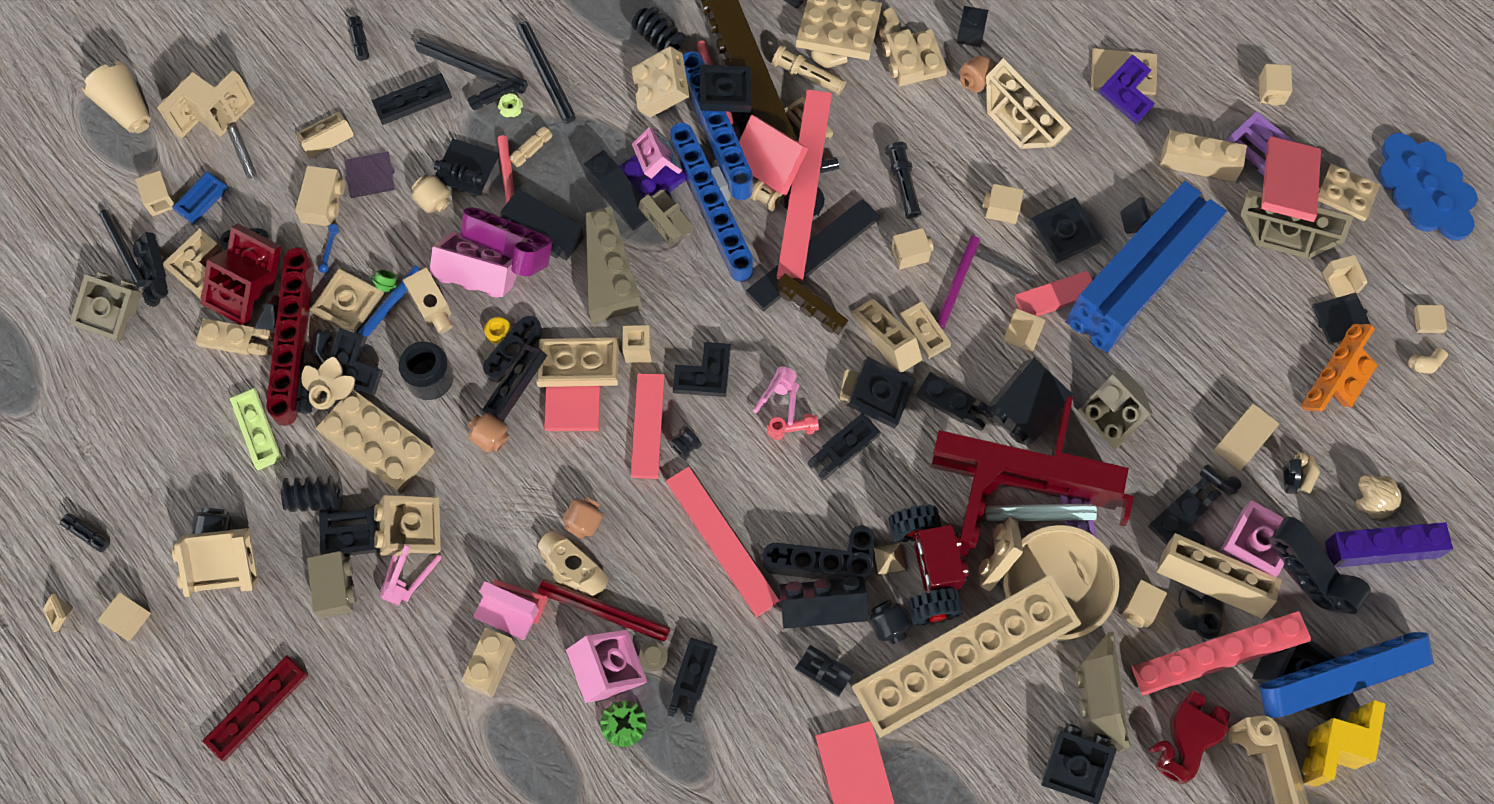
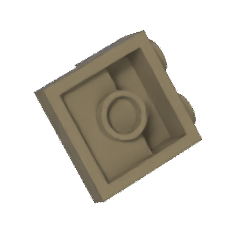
[69,272,142,341]

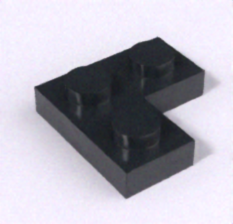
[329,328,383,395]
[673,342,731,397]

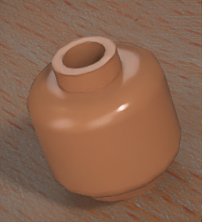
[959,55,996,93]
[468,412,510,453]
[562,496,603,539]

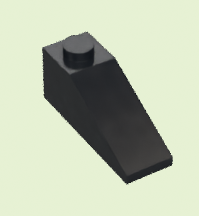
[584,150,648,231]

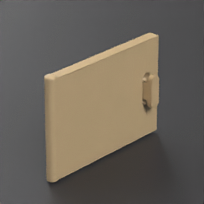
[1091,48,1157,95]

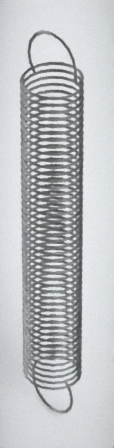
[227,124,257,183]
[975,246,1042,287]

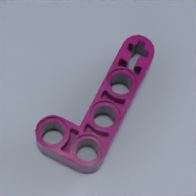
[460,207,552,276]

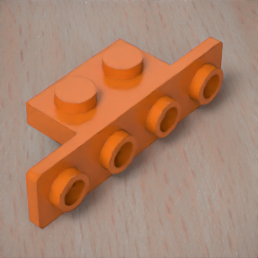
[1301,324,1378,411]

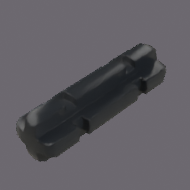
[348,15,370,61]
[468,79,516,110]
[296,362,317,414]
[60,513,110,553]

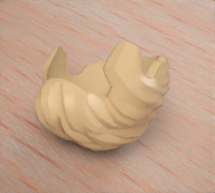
[1355,475,1401,520]

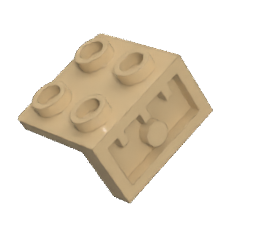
[1318,163,1380,221]

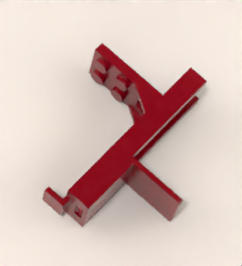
[931,396,1134,557]

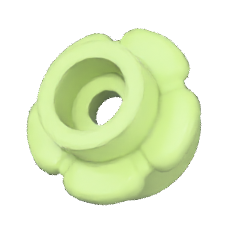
[498,93,523,117]

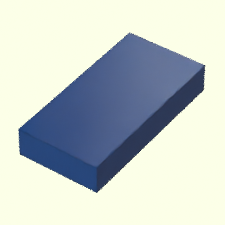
[172,171,228,225]

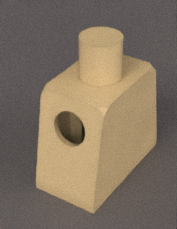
[403,267,453,334]

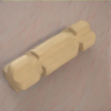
[509,127,553,167]

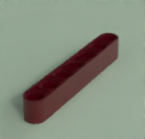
[266,247,314,426]

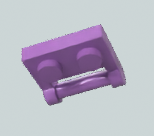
[1226,111,1294,176]

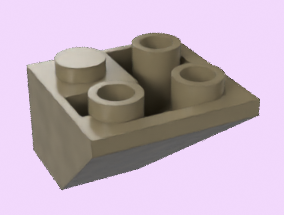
[1077,370,1153,450]

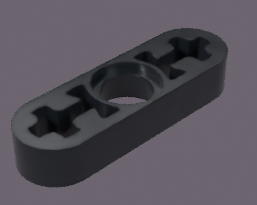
[483,316,542,382]

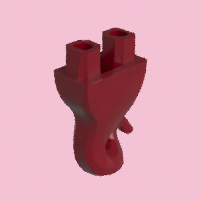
[1149,691,1230,784]

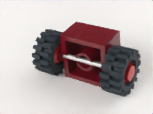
[888,504,968,626]

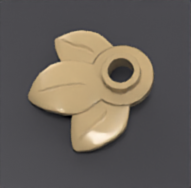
[301,357,355,409]

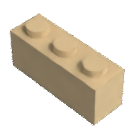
[1159,130,1247,182]

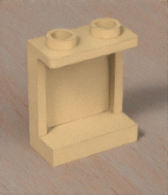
[172,528,259,597]

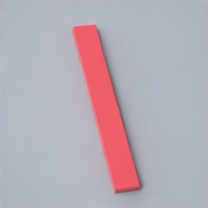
[777,90,832,283]

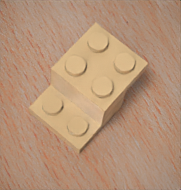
[157,70,254,139]

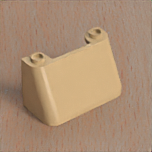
[1227,716,1309,804]

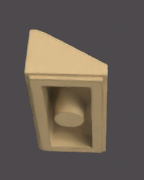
[295,112,354,158]

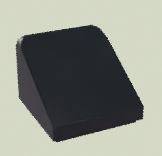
[1120,197,1150,234]
[255,295,279,329]

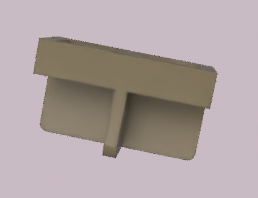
[638,190,694,248]

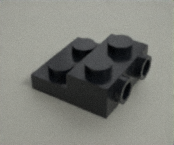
[1041,723,1117,804]

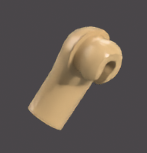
[879,8,901,42]
[811,50,848,68]
[1408,348,1448,374]
[1294,452,1320,494]

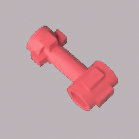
[767,413,819,440]

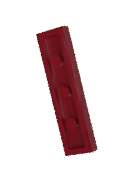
[202,655,309,762]

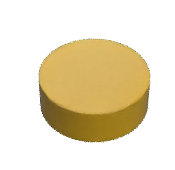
[484,317,512,345]

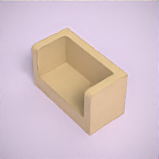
[1213,404,1280,470]

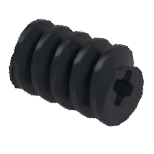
[631,7,685,52]
[281,475,343,512]

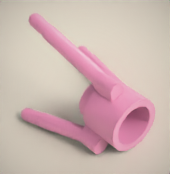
[753,366,799,426]
[379,544,442,606]

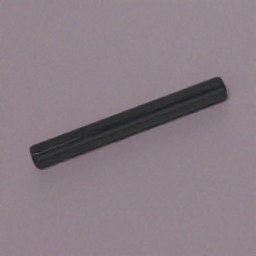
[517,21,576,124]
[415,38,528,94]

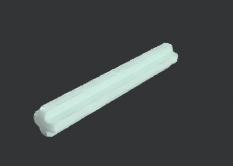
[985,504,1097,522]

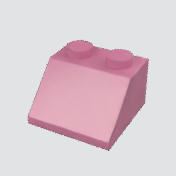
[566,630,647,703]

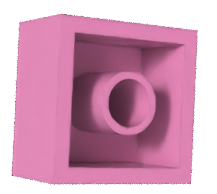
[1219,500,1284,577]

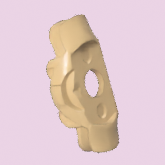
[538,531,609,597]

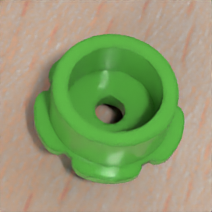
[372,269,398,292]

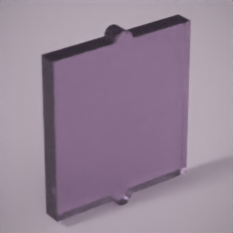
[345,151,395,198]

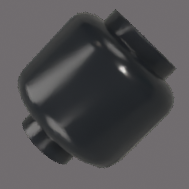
[191,507,231,534]
[869,599,911,644]

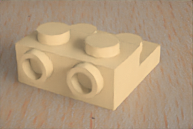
[882,29,947,87]
[374,495,441,556]

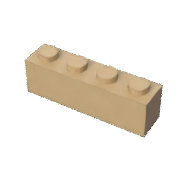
[1157,533,1282,619]

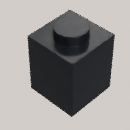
[956,6,988,47]

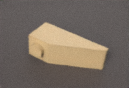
[852,299,922,373]

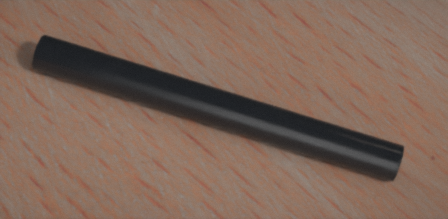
[99,210,146,287]

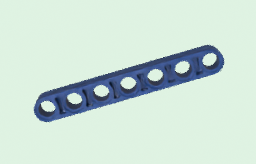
[683,52,753,200]
[670,123,753,282]
[1259,632,1434,718]

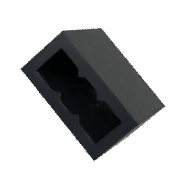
[985,358,1073,445]

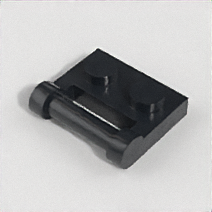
[319,504,378,556]

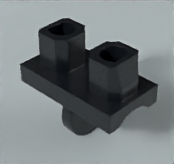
[795,644,854,698]

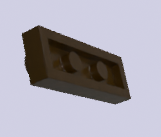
[776,273,849,336]

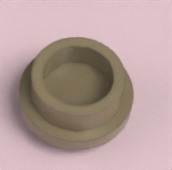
[639,642,668,671]

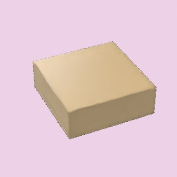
[1414,305,1447,333]

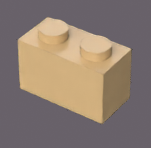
[295,166,345,226]
[461,628,516,698]

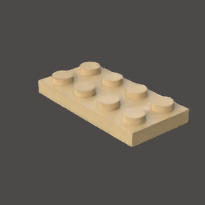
[315,390,435,493]

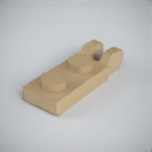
[195,318,274,356]

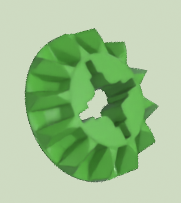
[600,700,647,747]

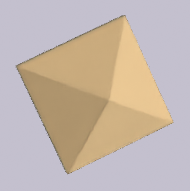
[874,543,906,575]
[43,594,73,632]

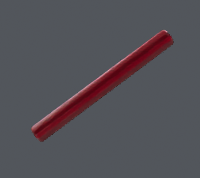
[538,579,670,642]

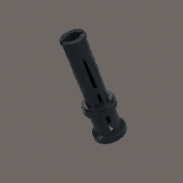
[885,142,922,219]

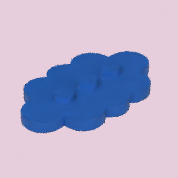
[1378,133,1477,241]

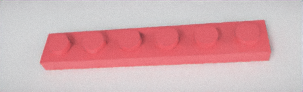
[1131,611,1311,696]

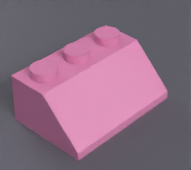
[430,232,517,297]

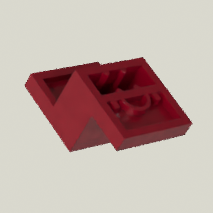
[200,224,281,326]

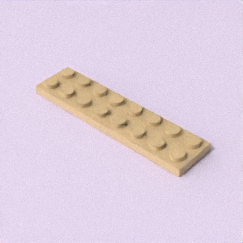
[851,574,1081,738]

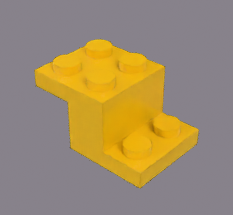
[1302,700,1386,787]

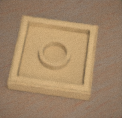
[310,268,385,333]

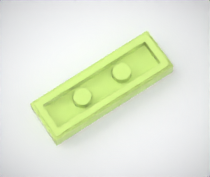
[230,388,283,470]

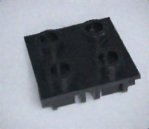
[434,138,499,196]

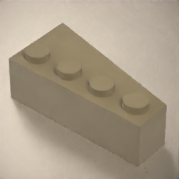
[586,206,642,324]

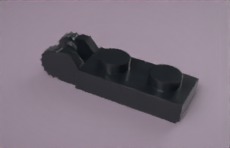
[133,232,169,307]
[916,372,990,431]
[807,413,881,481]
[1148,477,1221,545]
[668,638,718,723]

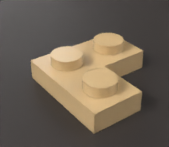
[163,229,220,299]
[978,517,1023,591]

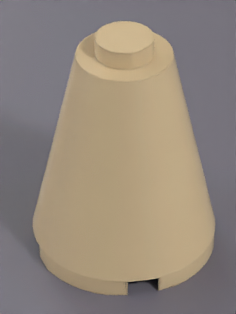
[82,61,151,133]

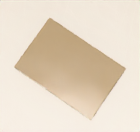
[536,337,620,387]

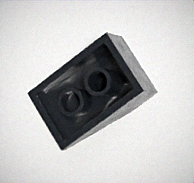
[1252,640,1349,721]

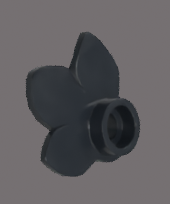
[1174,588,1223,639]

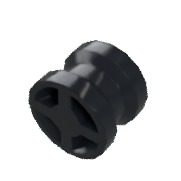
[668,426,702,460]

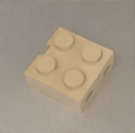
[632,46,689,118]

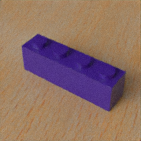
[1324,522,1453,568]

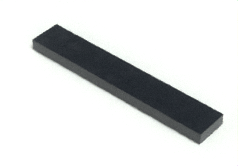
[746,198,880,312]

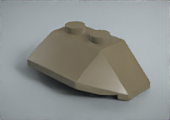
[1240,189,1353,259]
[1075,632,1130,752]

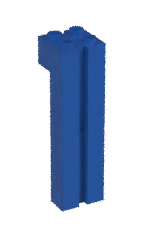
[1065,181,1227,354]

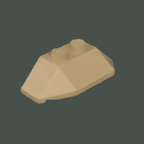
[986,58,1073,149]

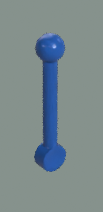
[318,224,339,273]

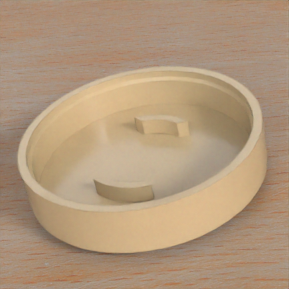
[1003,525,1119,641]

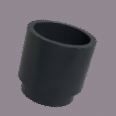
[399,341,454,400]

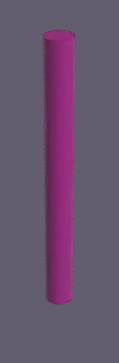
[936,236,980,329]

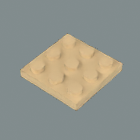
[796,0,882,60]

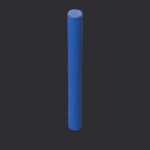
[357,266,421,338]

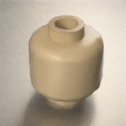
[411,175,450,213]

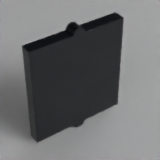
[1312,293,1370,344]

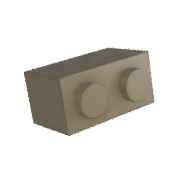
[307,551,357,618]

